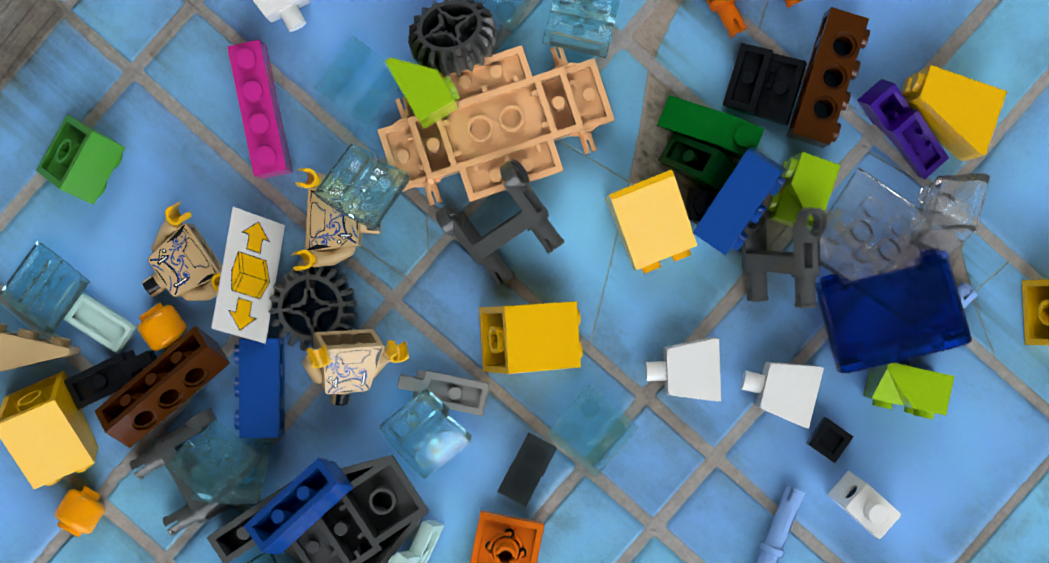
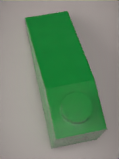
[657,95,765,160]

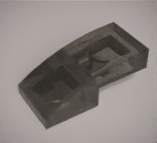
[497,432,557,507]

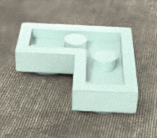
[387,519,445,563]

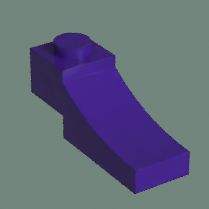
[857,79,949,179]

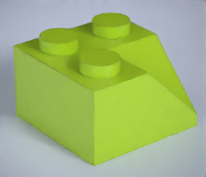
[767,152,841,231]
[863,358,955,419]

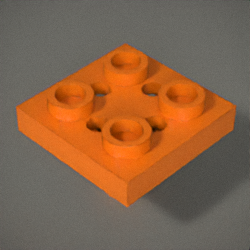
[470,510,544,563]

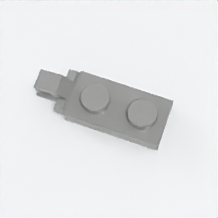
[397,370,490,416]

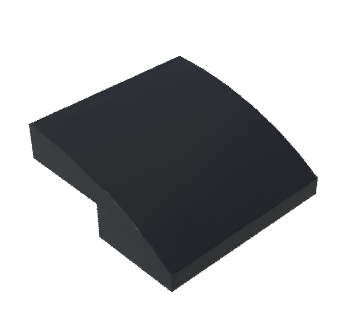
[722,43,807,126]

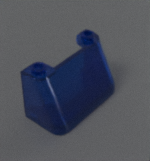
[816,248,972,373]

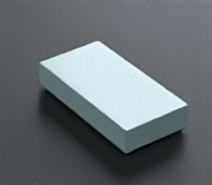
[63,292,137,354]

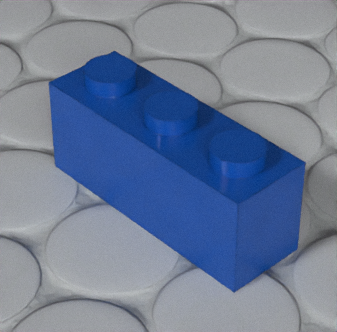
[693,147,786,256]
[234,337,285,438]
[244,457,354,554]

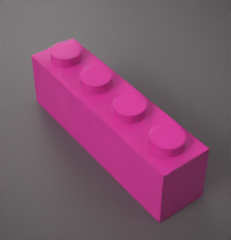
[227,40,293,179]

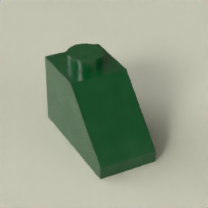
[658,133,737,193]

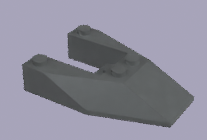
[207,454,429,563]

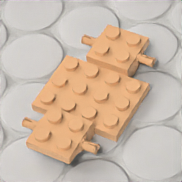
[377,45,615,206]

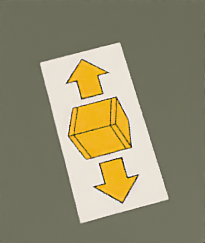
[211,207,285,344]

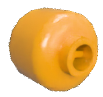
[137,302,188,351]
[54,486,105,537]

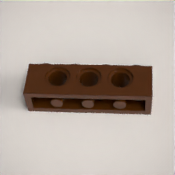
[786,7,870,148]
[95,325,230,448]

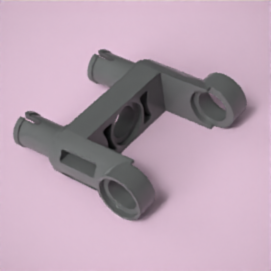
[436,159,565,287]
[741,207,827,308]
[130,408,260,536]

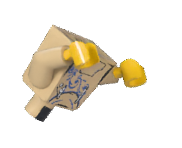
[291,168,382,271]
[142,202,222,301]
[302,329,409,406]

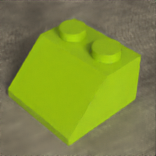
[385,57,460,129]

